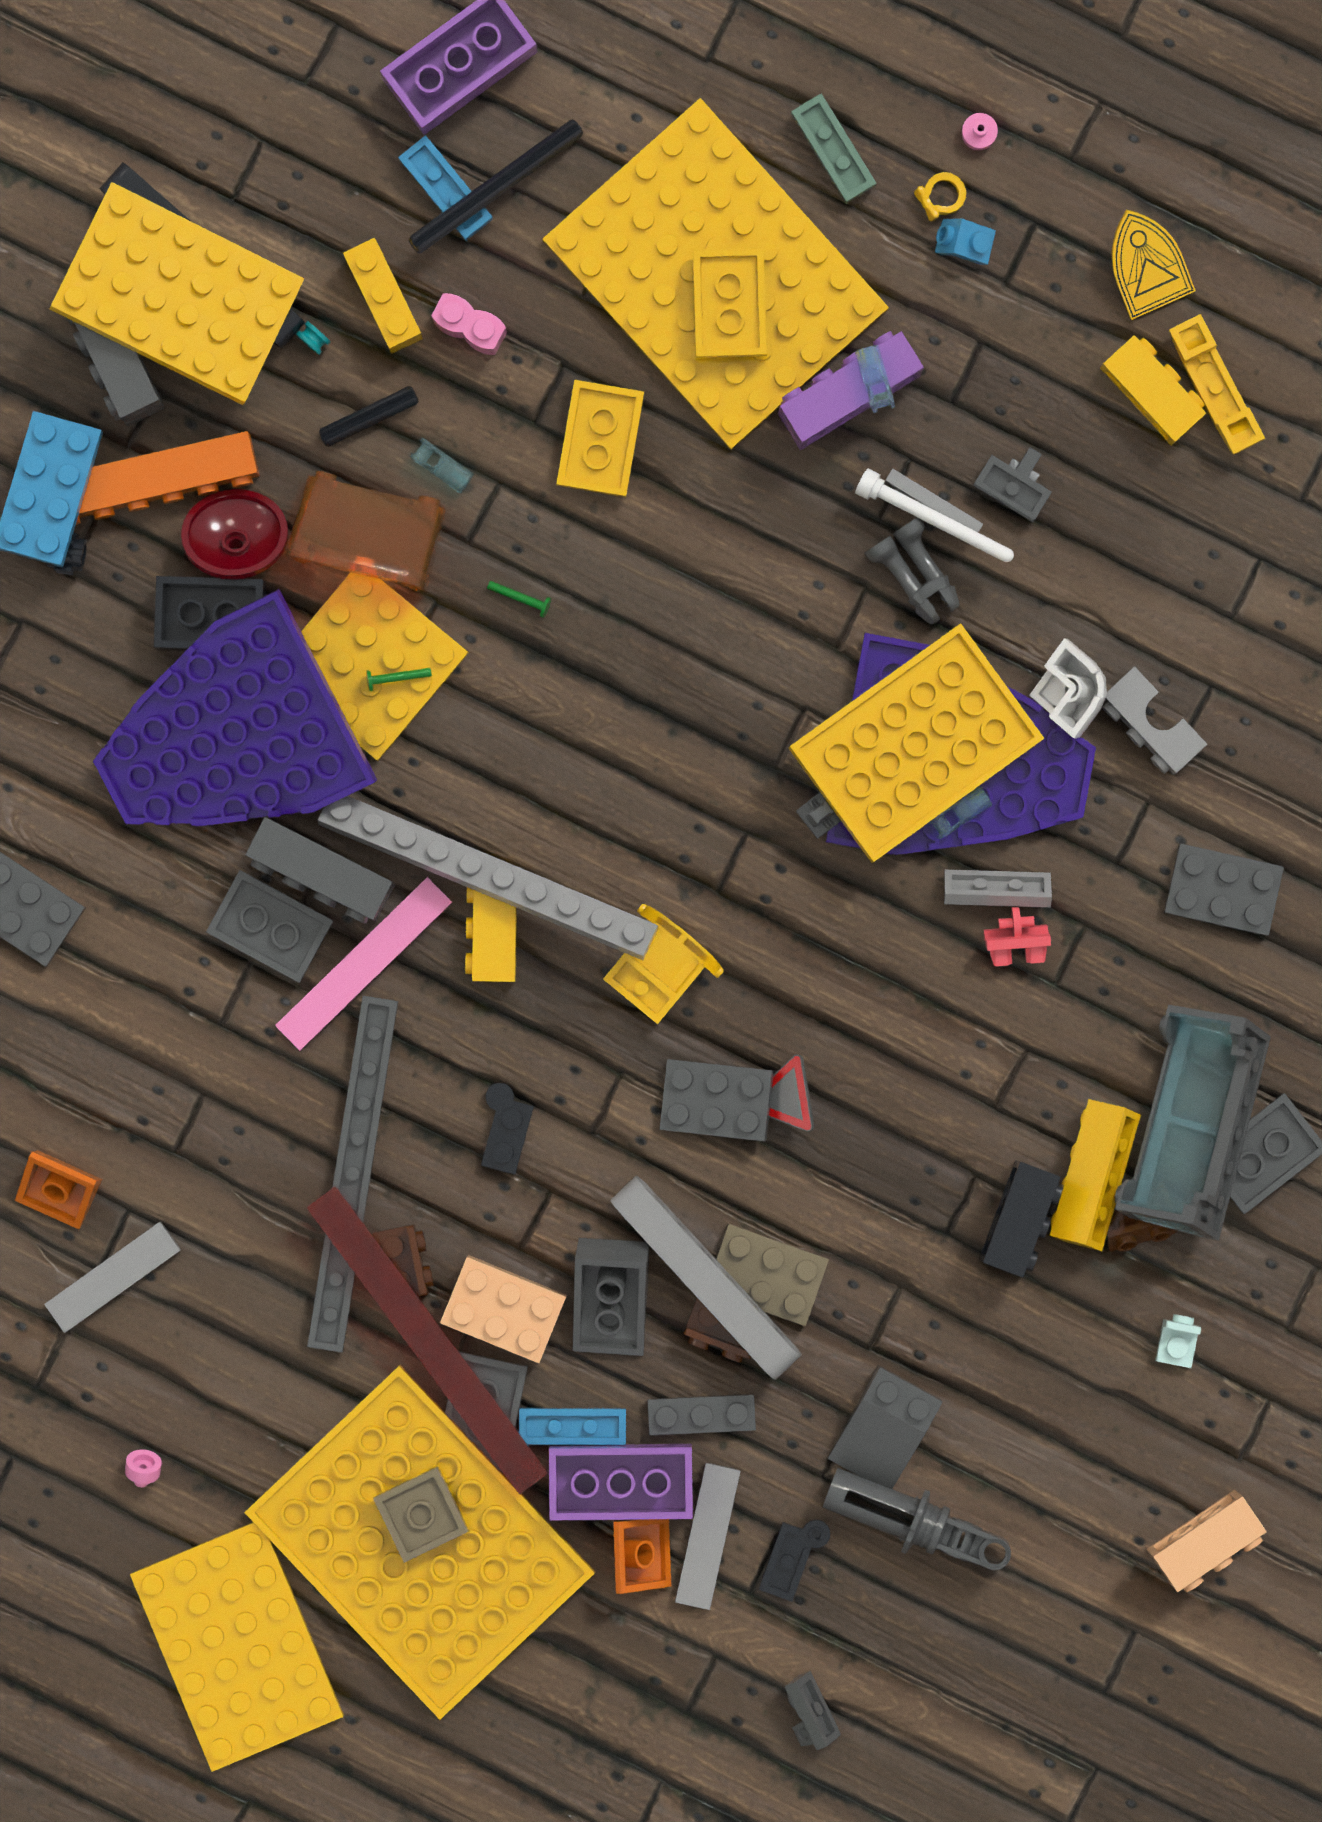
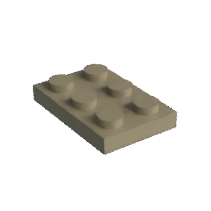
[716,1224,829,1326]

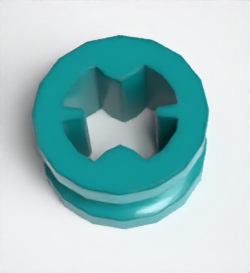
[296,321,331,355]

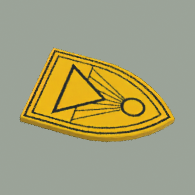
[1112,209,1196,320]

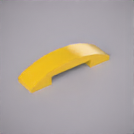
[1169,314,1265,455]

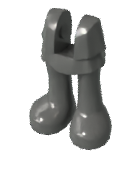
[864,517,960,625]

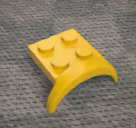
[603,904,724,1024]

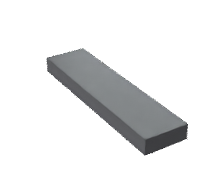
[44,1221,181,1333]
[675,1462,741,1610]

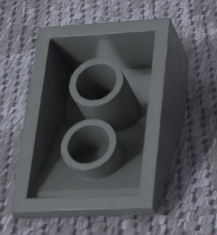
[573,1238,649,1356]
[827,1365,943,1489]

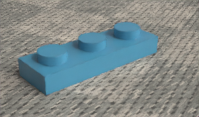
[398,135,493,241]
[519,1408,626,1445]

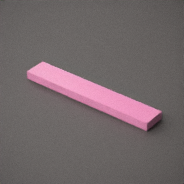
[275,877,453,1051]

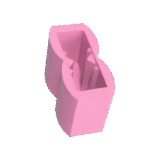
[431,293,507,355]

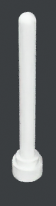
[855,468,1014,562]

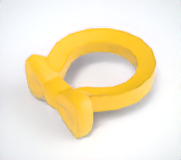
[914,172,966,222]

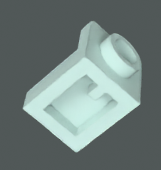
[1155,1314,1201,1368]

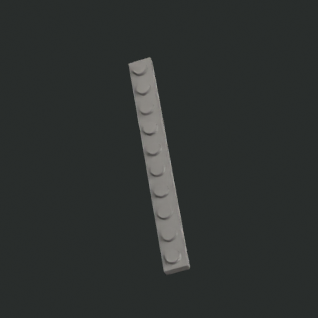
[318,796,658,960]

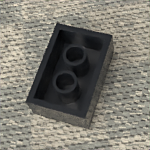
[154,576,266,651]
[979,1160,1064,1277]

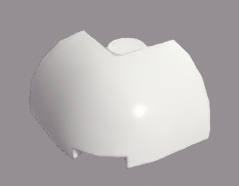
[1029,638,1107,739]

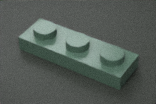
[791,93,877,204]

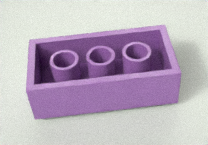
[380,0,537,135]
[778,331,924,450]
[549,1444,693,1520]

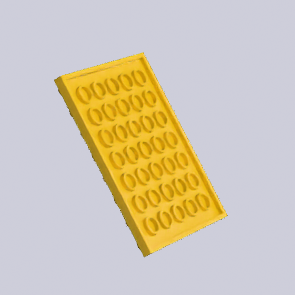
[543,98,889,450]
[244,1365,595,1720]

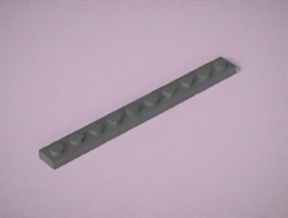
[307,996,399,1352]

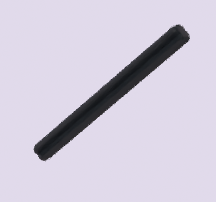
[409,119,583,254]

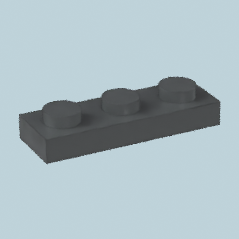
[648,1394,756,1435]

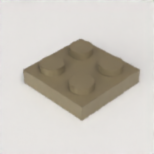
[373,1466,469,1563]

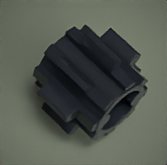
[46,532,87,575]

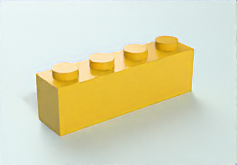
[1049,1099,1141,1251]

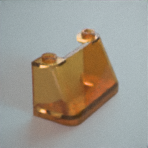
[285,471,446,593]

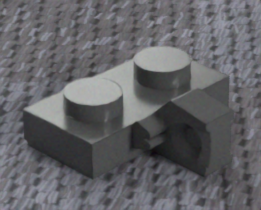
[973,447,1052,523]

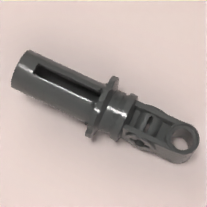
[822,1468,1011,1570]

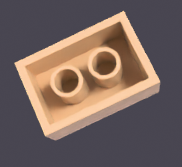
[440,1255,567,1363]
[1147,1490,1267,1592]

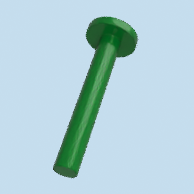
[487,581,551,618]
[366,668,432,692]

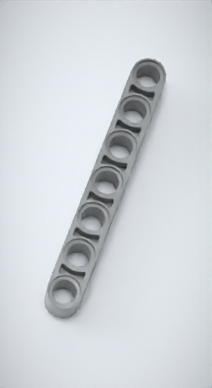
[610,1175,802,1380]

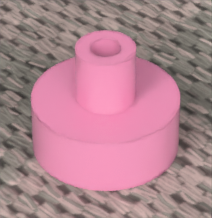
[962,113,998,151]
[125,1450,162,1488]

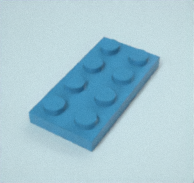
[0,411,103,568]

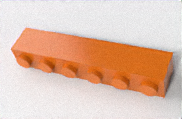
[76,431,260,525]

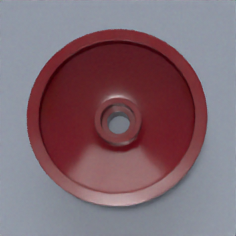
[181,489,288,579]

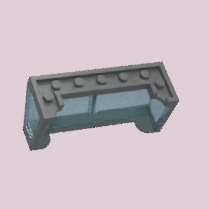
[1115,1005,1271,1241]

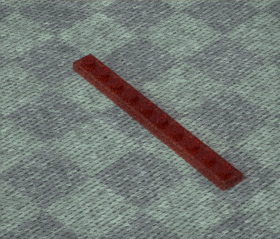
[307,1186,548,1495]

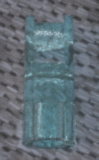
[855,345,895,414]
[409,438,474,493]
[928,786,993,840]

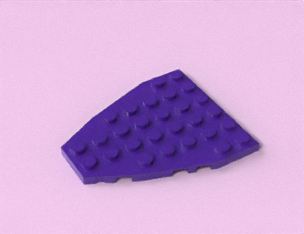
[93,589,377,826]
[826,633,1096,855]

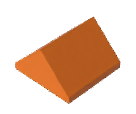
[15,1150,102,1229]
[613,1519,671,1594]

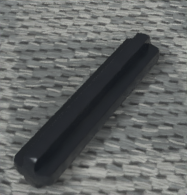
[319,386,418,447]

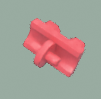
[984,907,1051,966]

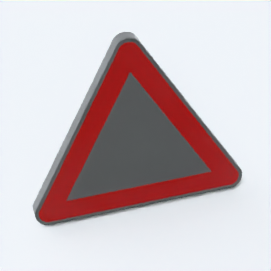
[769,1055,814,1132]

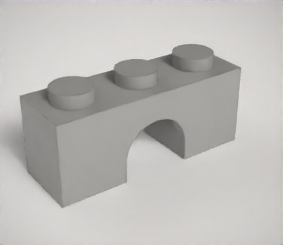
[1102,666,1207,775]

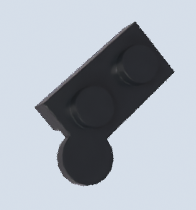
[481,1083,534,1175]
[759,1519,830,1602]

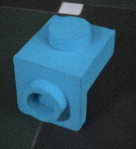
[935,218,996,265]

